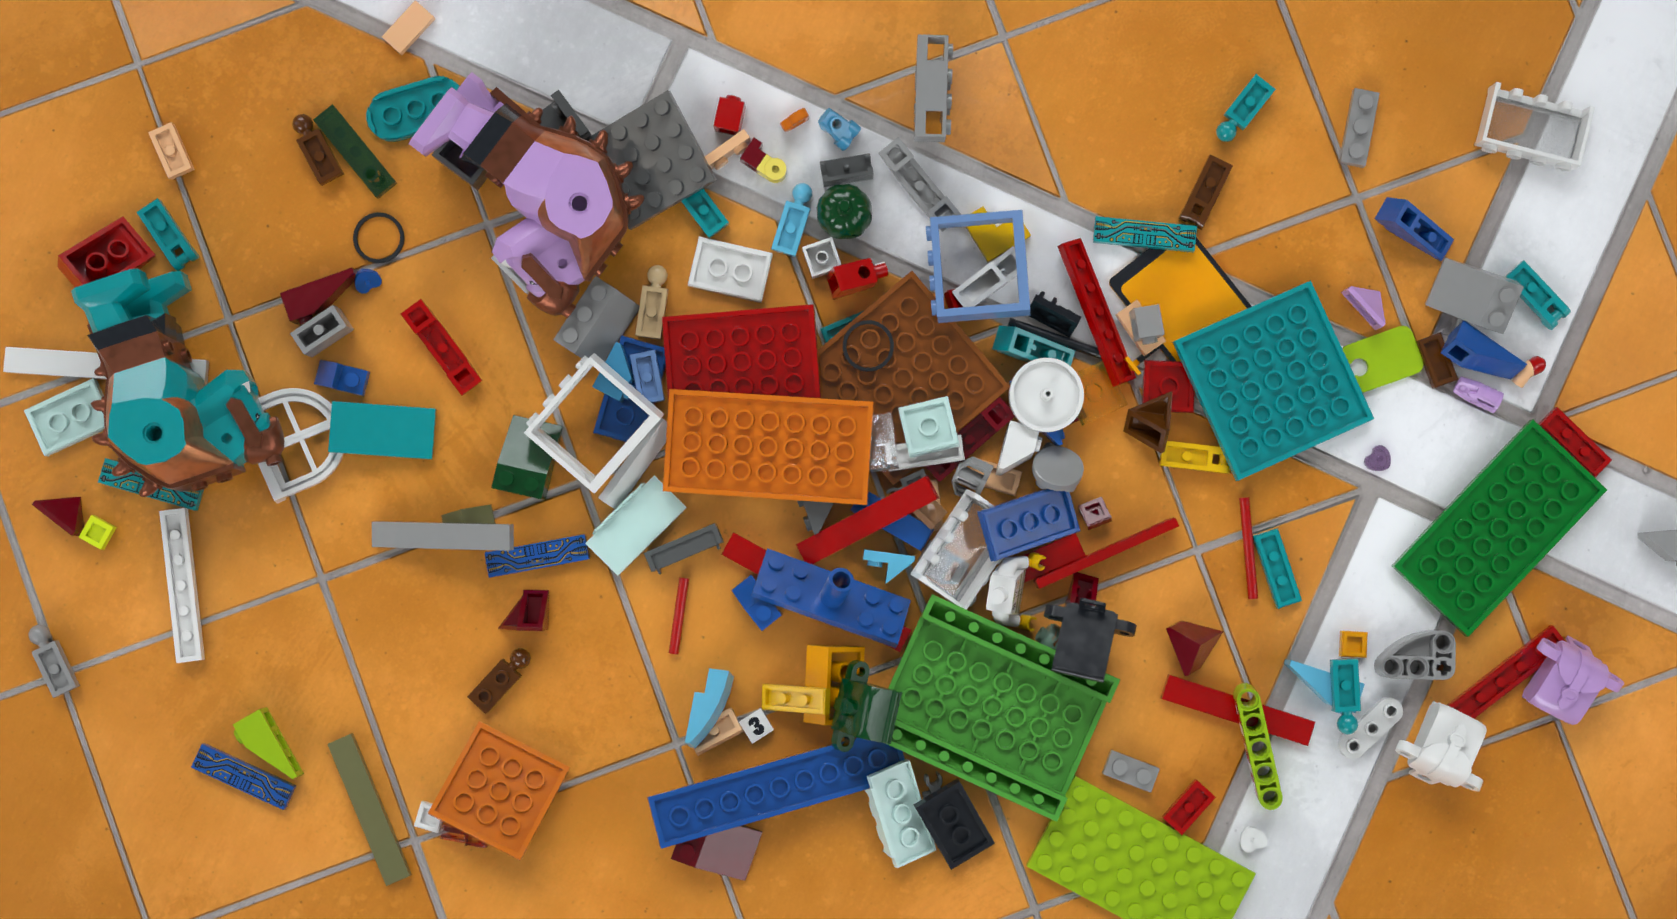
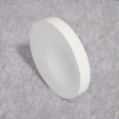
[1009,358,1084,433]

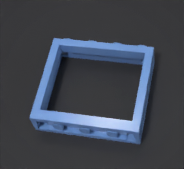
[926,210,1030,323]

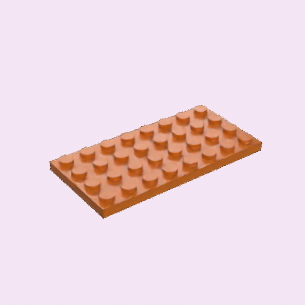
[663,389,874,505]

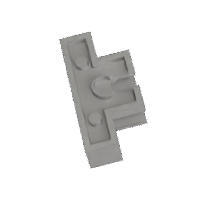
[914,34,953,142]

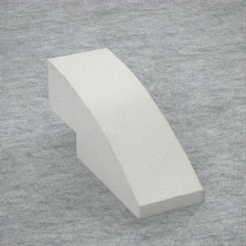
[952,246,1028,307]

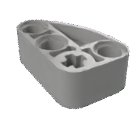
[1374,630,1456,680]

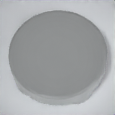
[1032,446,1084,492]

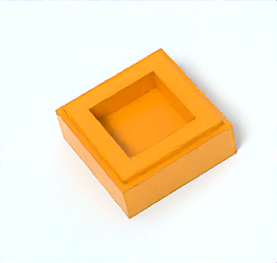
[1339,631,1368,658]

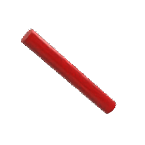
[668,577,689,654]

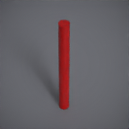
[1239,497,1258,599]

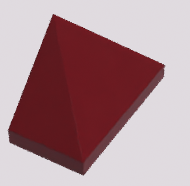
[32,497,84,536]

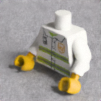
[986,552,1046,631]

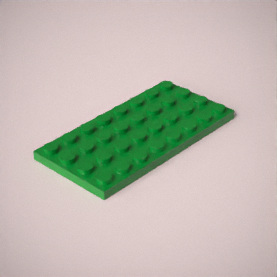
[1391,419,1607,637]

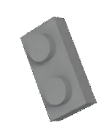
[1102,750,1160,793]

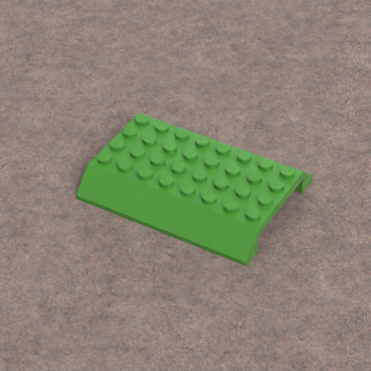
[887,594,1120,822]

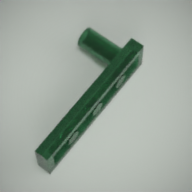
[313,104,397,199]

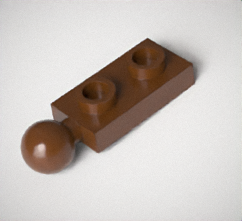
[292,114,344,186]
[467,648,531,714]

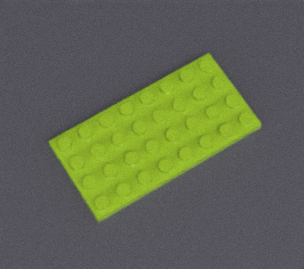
[1026,775,1256,919]

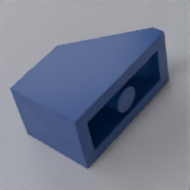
[731,574,783,631]

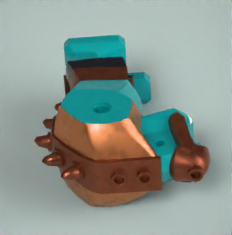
[71,268,285,497]

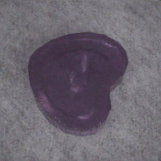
[1364,445,1391,471]

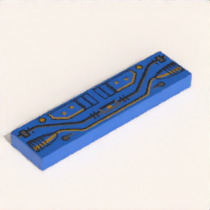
[484,534,590,578]
[191,743,296,810]

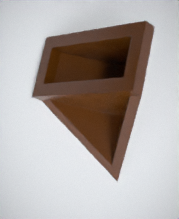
[1123,391,1172,453]

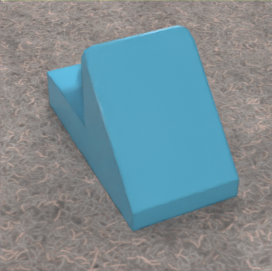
[863,549,915,583]

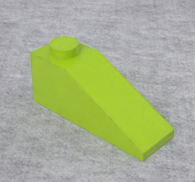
[233,707,304,779]

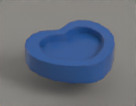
[354,269,382,294]

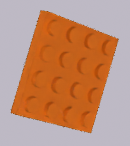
[428,721,570,861]

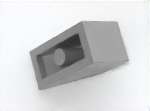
[1637,530,1677,566]

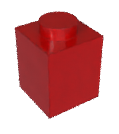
[713,95,746,136]

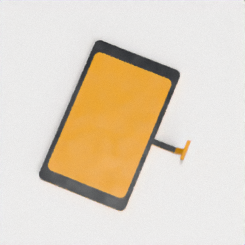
[1109,224,1252,394]

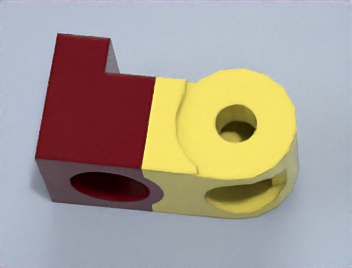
[740,137,786,183]

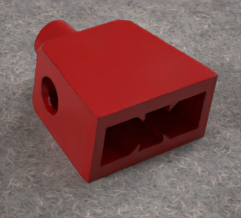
[826,258,888,300]

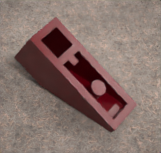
[280,268,358,326]

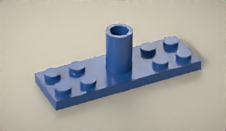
[751,548,911,648]

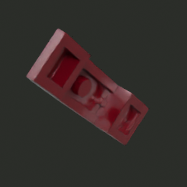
[925,396,1015,482]

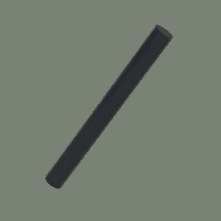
[1007,318,1102,360]

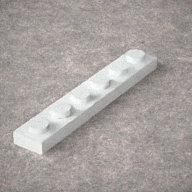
[159,508,205,663]

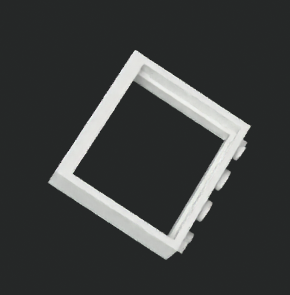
[524,353,664,494]

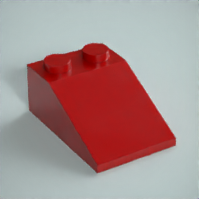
[57,216,156,287]

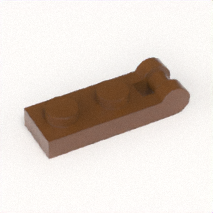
[1178,155,1233,230]

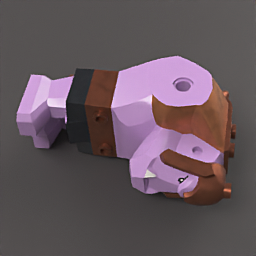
[409,72,644,319]

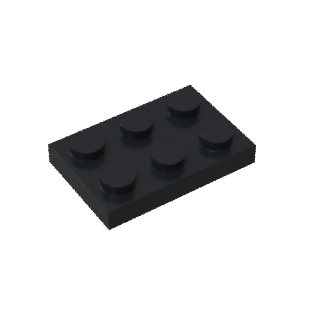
[913,778,995,870]

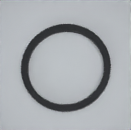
[353,212,405,263]
[843,320,894,372]

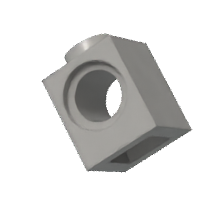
[1129,304,1165,345]

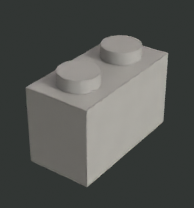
[290,305,354,357]

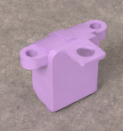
[1522,636,1624,725]

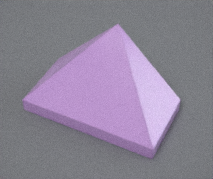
[1341,286,1386,330]

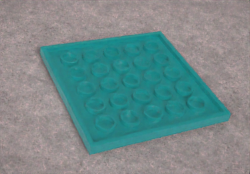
[1172,281,1374,481]

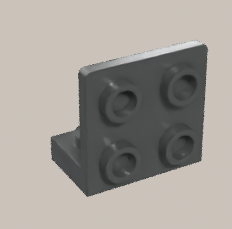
[540,90,591,140]

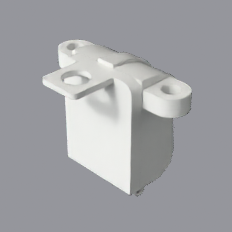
[1395,701,1487,792]

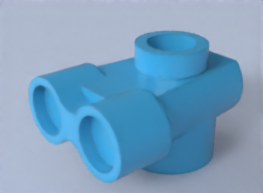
[818,108,861,151]

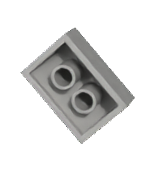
[553,276,639,362]

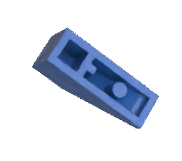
[1374,197,1454,261]

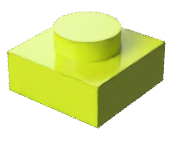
[79,515,117,550]

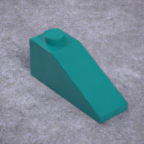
[992,325,1075,366]

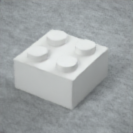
[802,237,841,279]

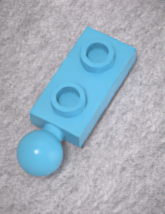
[771,183,812,257]

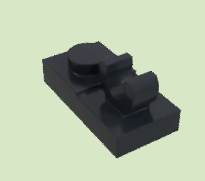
[1029,291,1081,338]

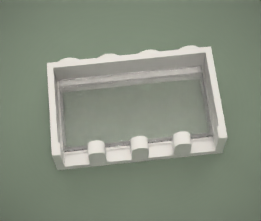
[1474,82,1595,172]
[910,489,1003,610]

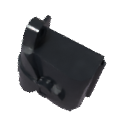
[1044,598,1137,683]

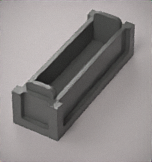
[644,523,724,574]

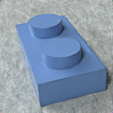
[630,350,665,403]

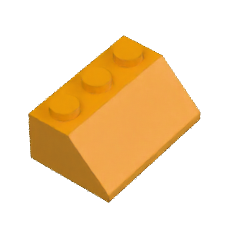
[803,645,865,725]

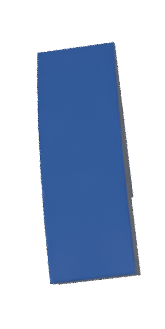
[851,491,934,551]

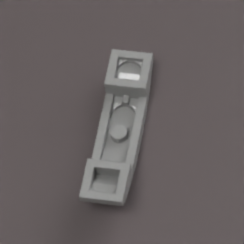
[878,137,961,232]

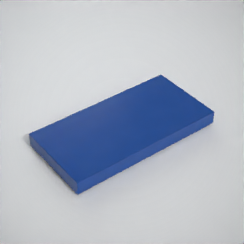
[593,335,666,442]
[977,489,1080,561]

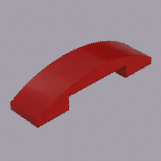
[400,299,483,396]

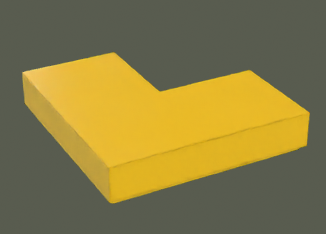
[966,206,1031,263]

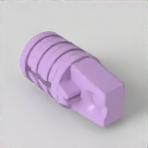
[1453,376,1504,413]

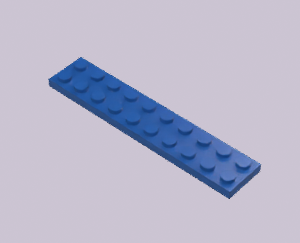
[647,737,905,849]

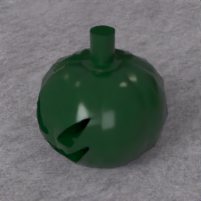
[816,184,872,240]

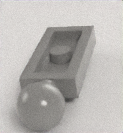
[28,625,80,698]

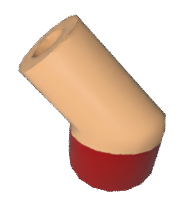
[1512,356,1546,388]

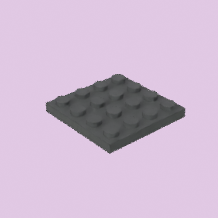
[586,90,717,230]

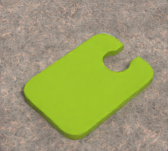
[1342,326,1424,393]

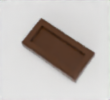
[1416,332,1459,389]

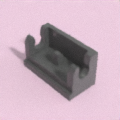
[819,153,874,187]

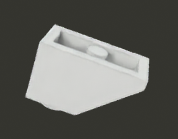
[995,420,1042,476]

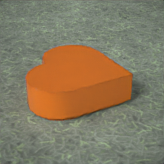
[780,108,809,132]

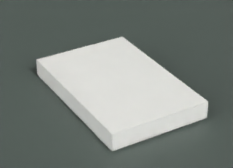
[688,236,773,303]

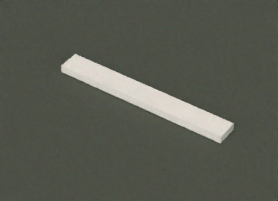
[3,347,209,386]

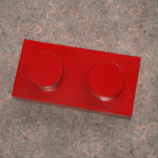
[1161,779,1216,835]

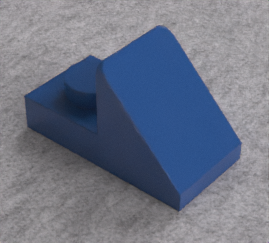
[314,360,370,396]

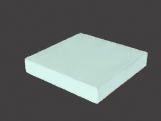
[898,396,960,458]

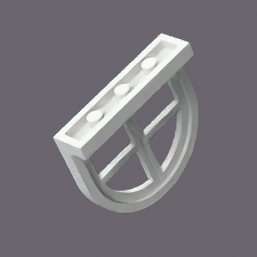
[258,388,344,503]

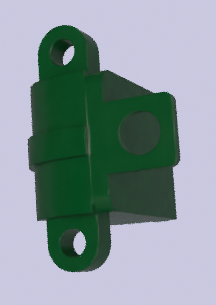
[831,660,902,752]

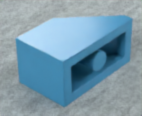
[592,342,635,403]

